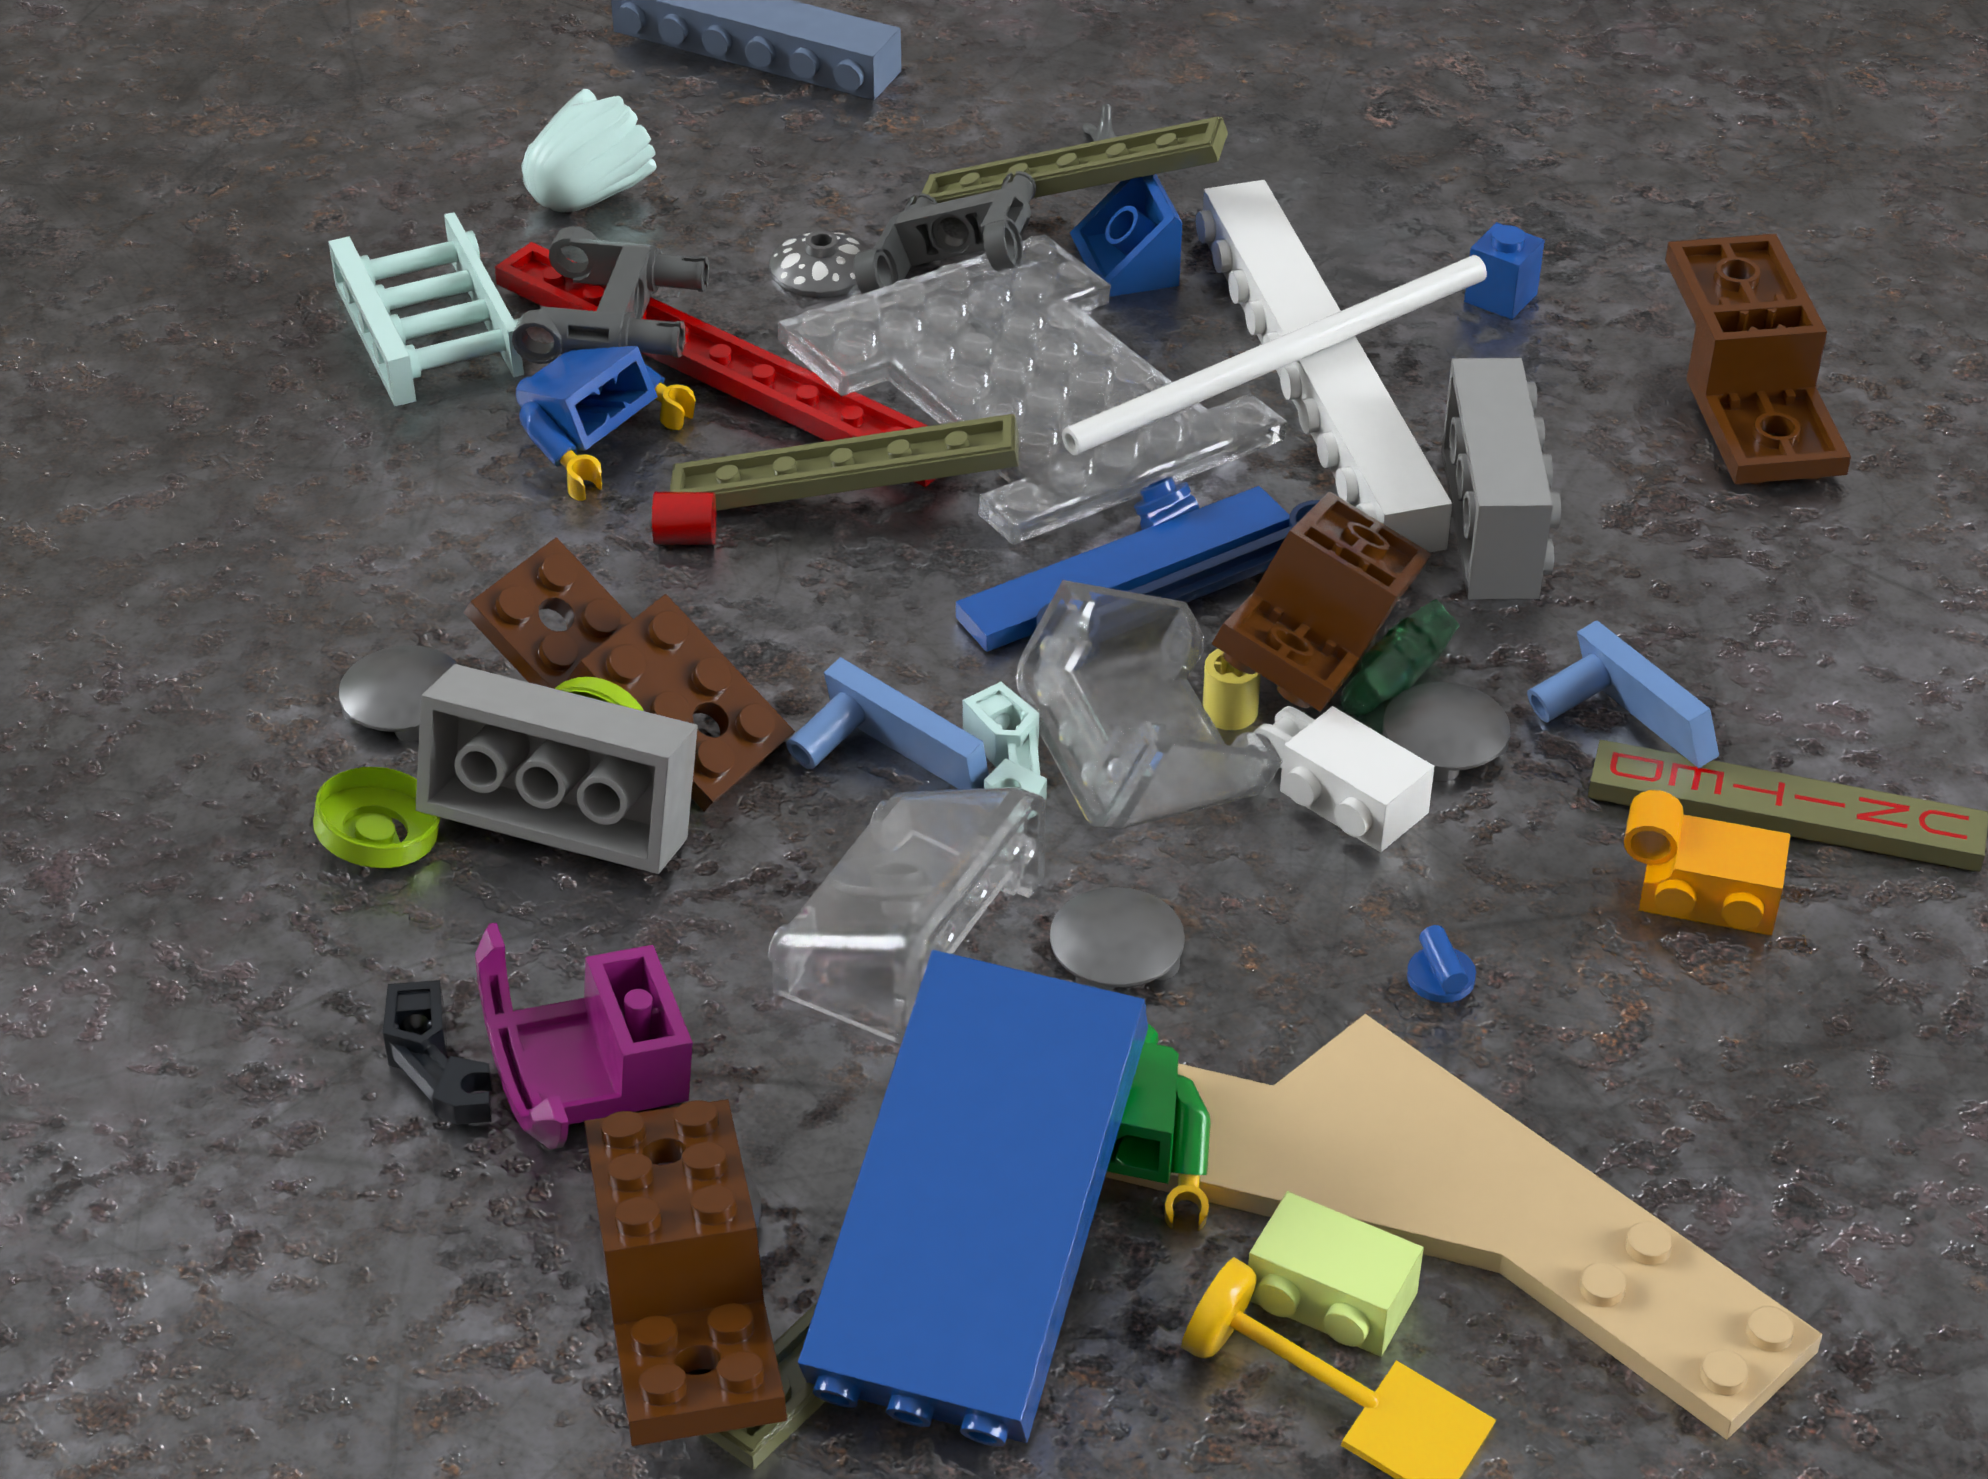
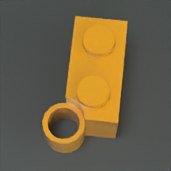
[1624,790,1790,936]

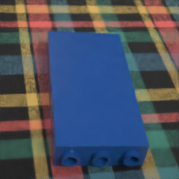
[798,950,1148,1446]

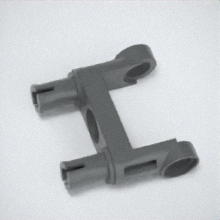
[854,171,1037,300]
[512,226,710,364]

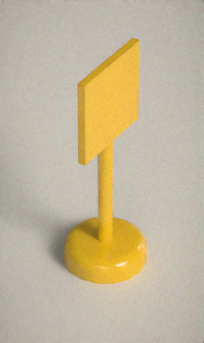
[1181,1257,1496,1479]

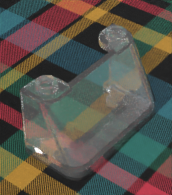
[1016,580,1283,830]
[768,787,1046,1044]

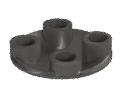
[339,645,457,742]
[1382,682,1510,781]
[1050,887,1185,991]

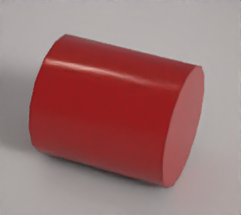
[652,492,716,545]

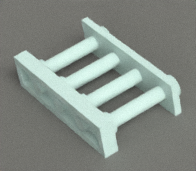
[328,212,524,407]

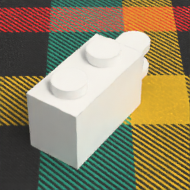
[1252,706,1434,852]

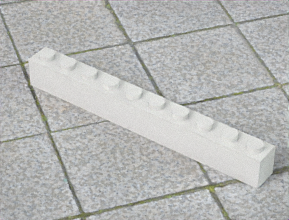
[1196,180,1452,552]

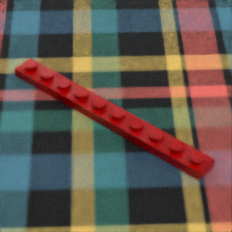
[495,242,937,488]

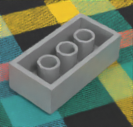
[1441,358,1561,600]
[416,664,698,874]

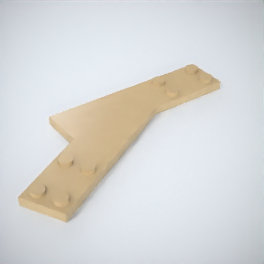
[1105,1014,1823,1440]

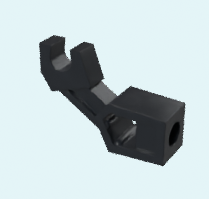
[383,980,492,1125]

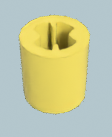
[1202,649,1261,730]

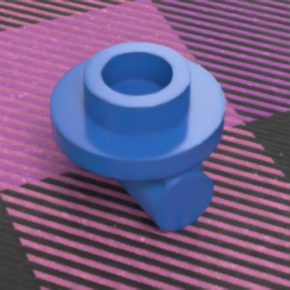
[1134,477,1199,530]
[1407,925,1476,1003]

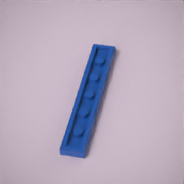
[956,486,1290,652]

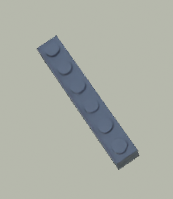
[611,0,901,100]

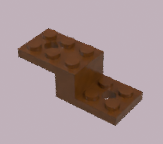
[1665,234,1851,484]
[1211,491,1432,712]
[463,537,795,812]
[584,1099,787,1446]

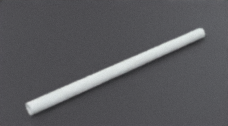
[1062,255,1487,455]

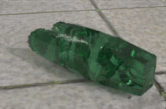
[1340,599,1459,717]

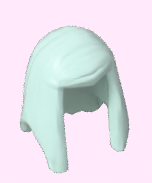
[521,89,657,212]

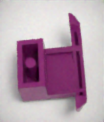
[475,923,693,1150]

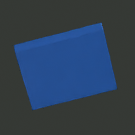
[1069,174,1182,297]

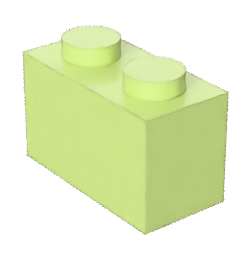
[1248,1191,1424,1357]

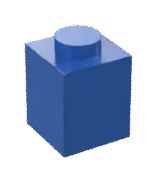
[1464,222,1545,320]

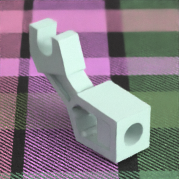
[963,682,1047,825]

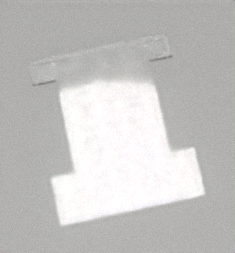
[778,234,1288,545]

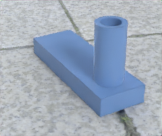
[1527,620,1719,768]
[786,657,989,798]

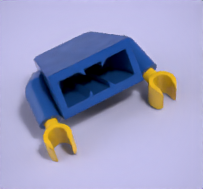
[516,346,695,501]

